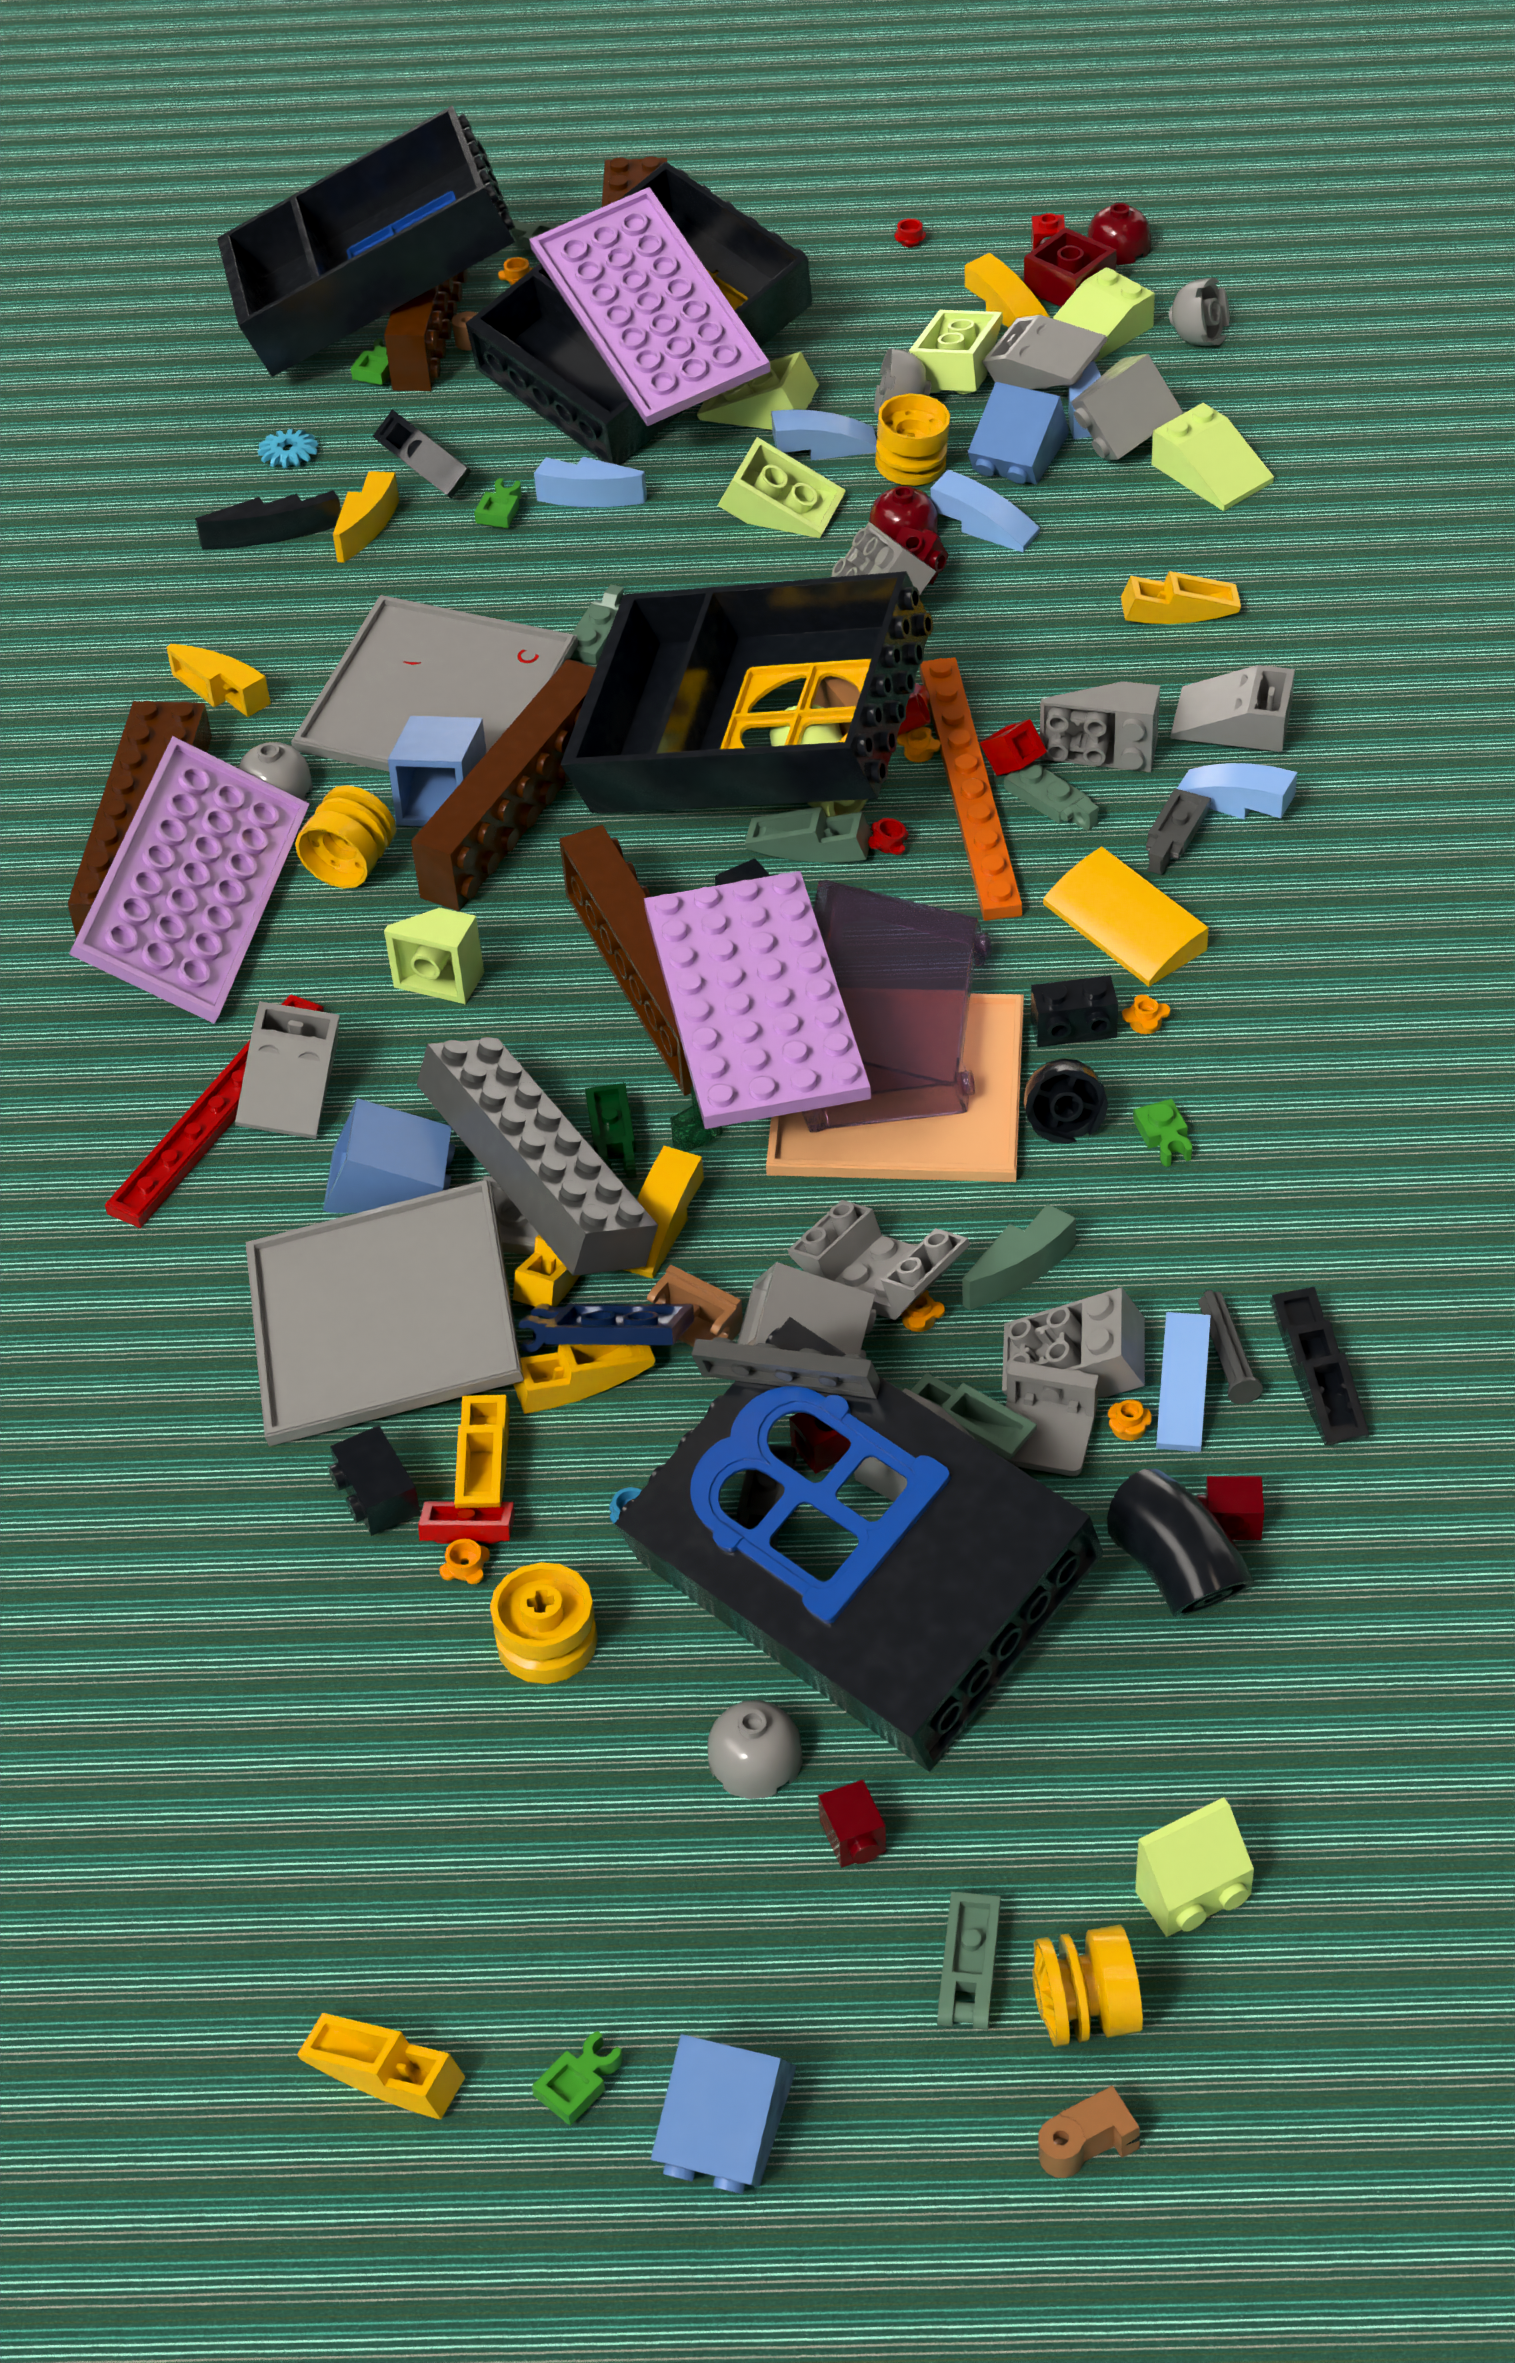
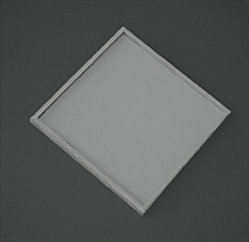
[291,595,578,772]
[245,1179,524,1446]

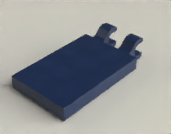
[519,1304,694,1352]

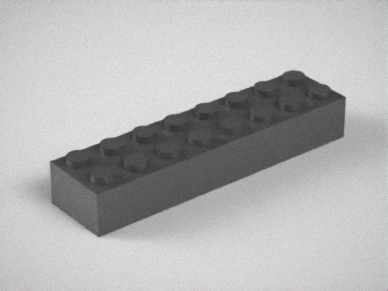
[417,1037,658,1276]

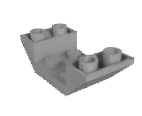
[788,1200,970,1320]

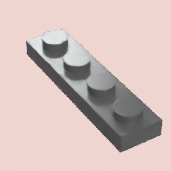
[691,1337,881,1399]

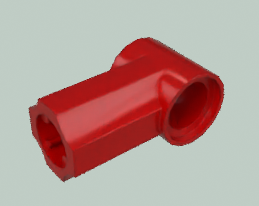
[897,683,930,736]

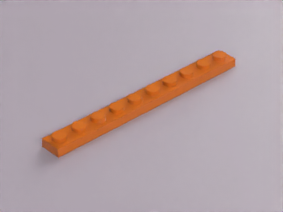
[920,657,1022,921]

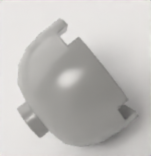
[1169,278,1230,346]
[874,348,931,414]
[238,742,313,801]
[707,1700,803,1799]

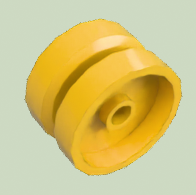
[490,1562,598,1684]

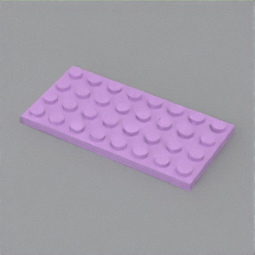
[529,187,771,426]
[69,736,309,1024]
[644,871,871,1129]

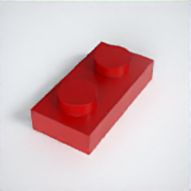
[418,1501,515,1544]

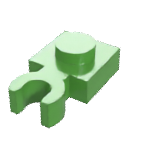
[351,338,390,385]
[474,478,522,528]
[1133,1099,1192,1167]
[531,2031,623,2126]

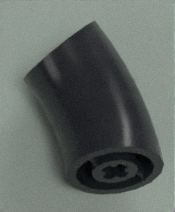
[1107,1469,1254,1617]

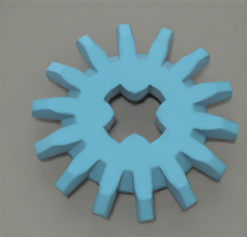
[258,429,318,468]

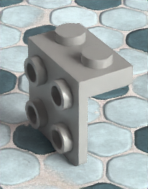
[1005,1360,1099,1476]

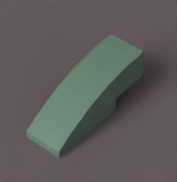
[744,806,872,863]
[962,1204,1076,1310]
[910,1373,1037,1459]

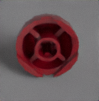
[1087,203,1151,265]
[869,486,938,540]

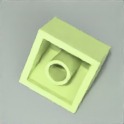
[384,908,484,1004]
[1135,1797,1254,1937]

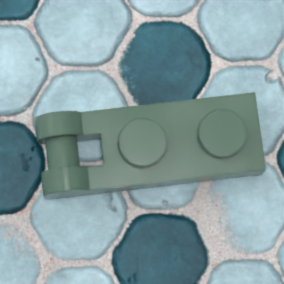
[937,1892,1001,2030]

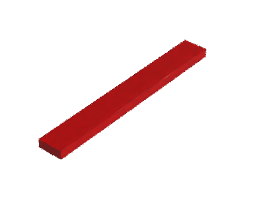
[105,994,324,1228]

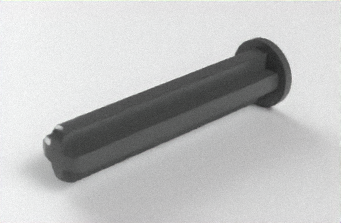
[1198,1290,1263,1404]

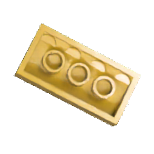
[1043,846,1209,987]

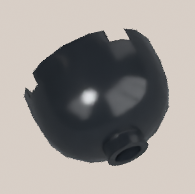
[1023,1059,1108,1144]

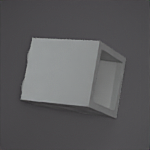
[1071,354,1183,461]
[737,1262,876,1358]

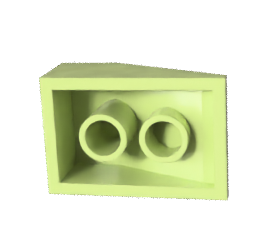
[1053,267,1155,362]
[909,310,1003,394]
[697,351,819,430]
[1151,403,1274,511]
[717,437,846,538]

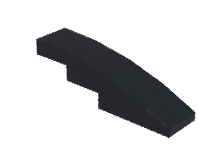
[195,490,341,550]
[1270,1287,1369,1446]

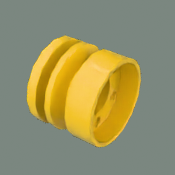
[875,393,950,486]
[295,785,396,889]
[1032,1924,1143,2047]

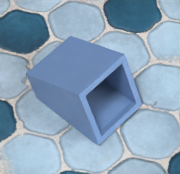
[968,382,1069,485]
[388,716,486,826]
[323,1098,455,1213]
[651,2034,796,2194]

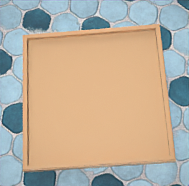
[766,990,1024,1182]

